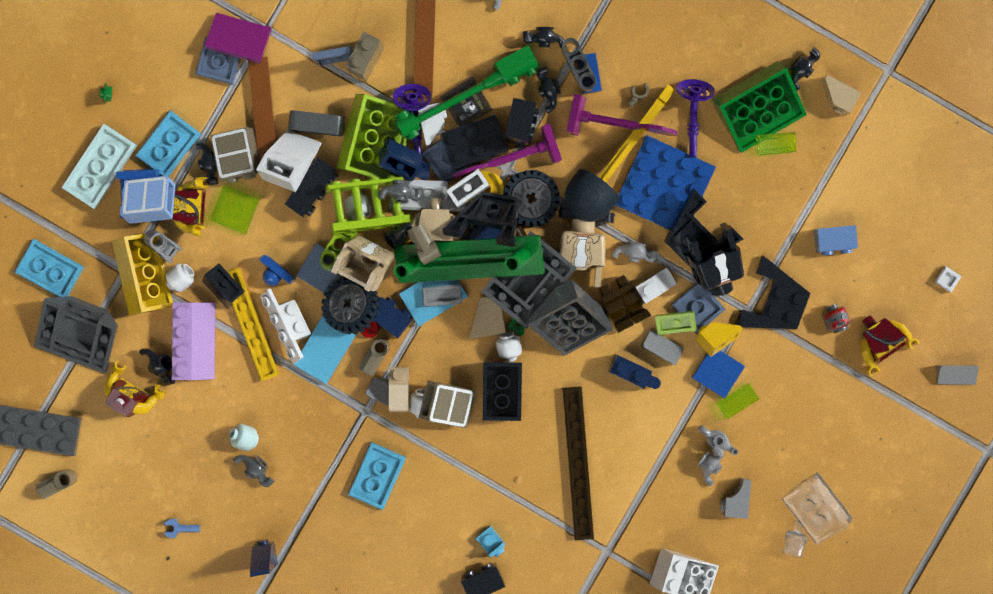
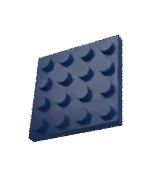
[615,135,716,230]

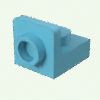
[476,525,505,558]

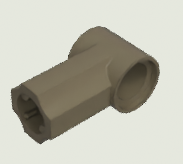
[407,223,441,265]
[359,338,390,376]
[36,469,77,499]

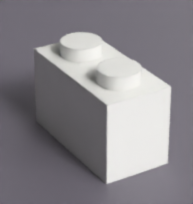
[446,169,490,208]

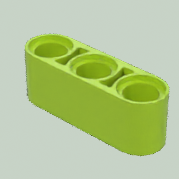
[320,219,358,271]

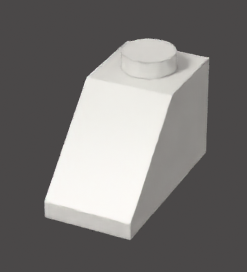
[418,102,448,147]

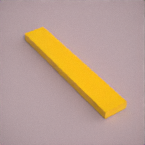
[228,267,280,382]

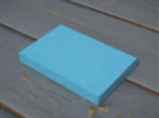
[135,110,202,176]
[15,239,85,297]
[399,280,468,326]
[294,316,356,384]
[348,442,406,510]

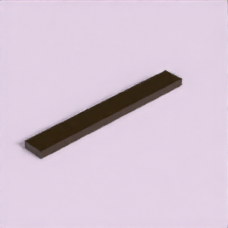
[562,386,594,541]

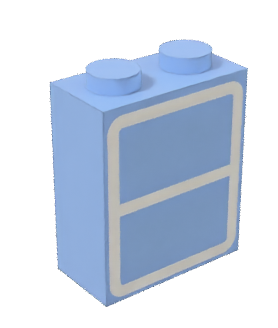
[120,176,175,224]

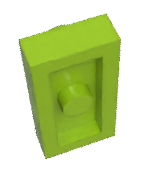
[655,311,697,335]

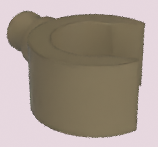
[628,83,649,107]

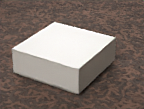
[934,266,962,292]

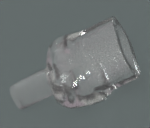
[782,520,808,558]

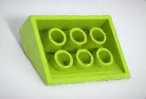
[336,94,408,179]

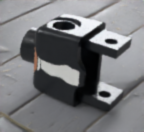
[686,223,744,296]

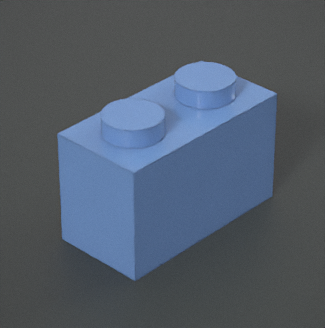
[814,225,858,256]

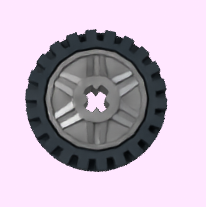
[503,170,560,227]
[321,277,380,335]

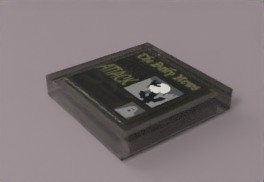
[440,77,493,127]

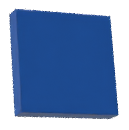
[692,350,745,398]

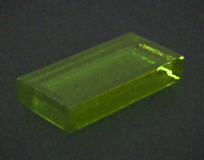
[757,132,796,156]
[716,383,760,420]

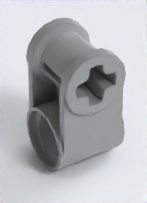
[144,230,182,264]

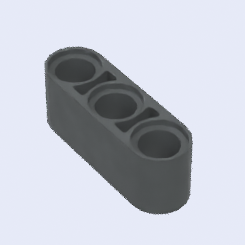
[561,38,596,92]
[288,110,345,136]

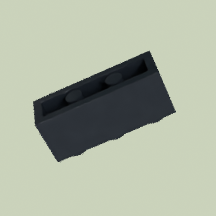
[285,157,338,218]

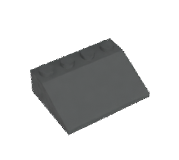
[526,279,613,356]

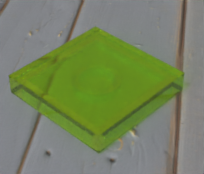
[210,185,260,234]

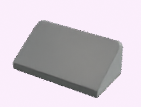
[641,329,684,365]
[937,365,979,385]
[365,376,389,406]

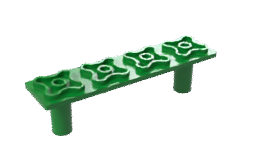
[394,235,545,283]

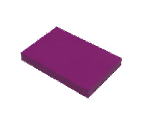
[204,13,272,64]

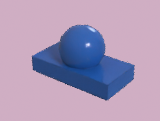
[260,255,296,286]

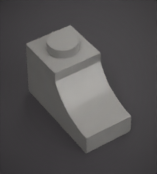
[720,478,751,519]

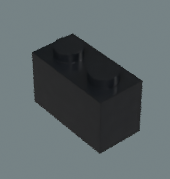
[461,562,505,594]

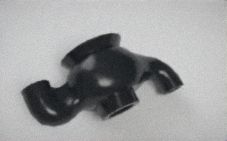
[523,27,566,49]
[790,47,820,91]
[537,66,561,114]
[195,142,219,185]
[383,222,412,249]
[139,348,175,385]

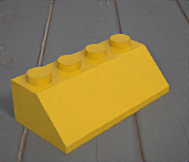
[112,233,173,316]

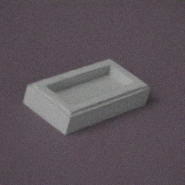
[422,284,462,307]

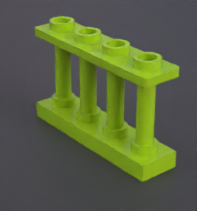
[325,175,410,235]

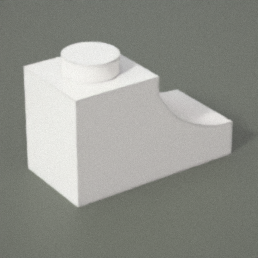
[635,268,677,304]

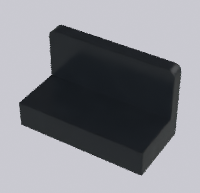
[202,263,245,309]

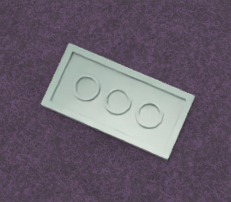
[62,124,137,209]

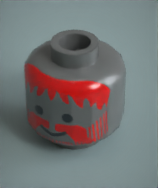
[822,304,850,333]

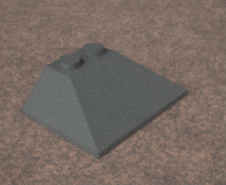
[481,231,576,329]
[34,296,118,374]

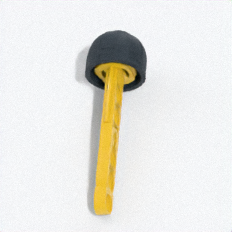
[565,84,675,222]

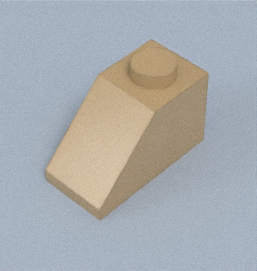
[822,75,861,116]
[389,367,410,412]

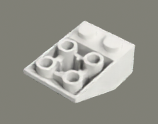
[256,130,322,192]
[650,548,719,594]

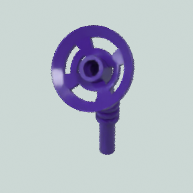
[676,79,715,157]
[393,84,431,162]

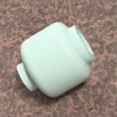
[229,424,259,451]

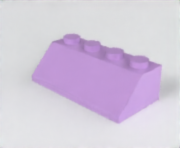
[172,302,216,380]

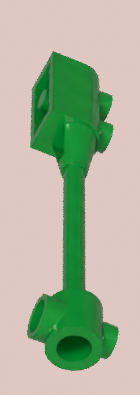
[394,45,538,140]

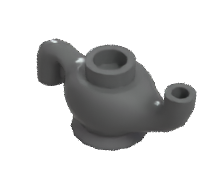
[378,180,422,203]
[233,455,275,487]

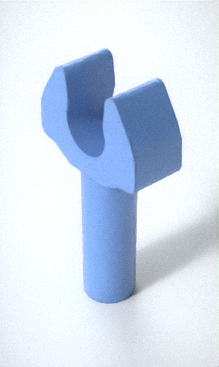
[164,518,200,538]

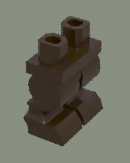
[599,275,651,334]

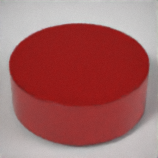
[361,321,379,338]

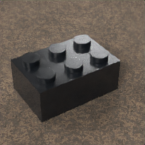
[505,98,539,147]
[440,114,509,173]
[482,361,522,421]

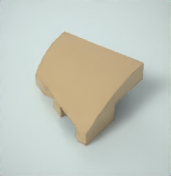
[469,297,506,339]

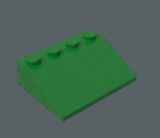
[711,61,807,153]

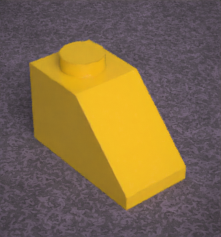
[696,322,743,357]

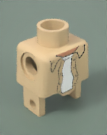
[558,219,605,287]
[331,236,394,292]

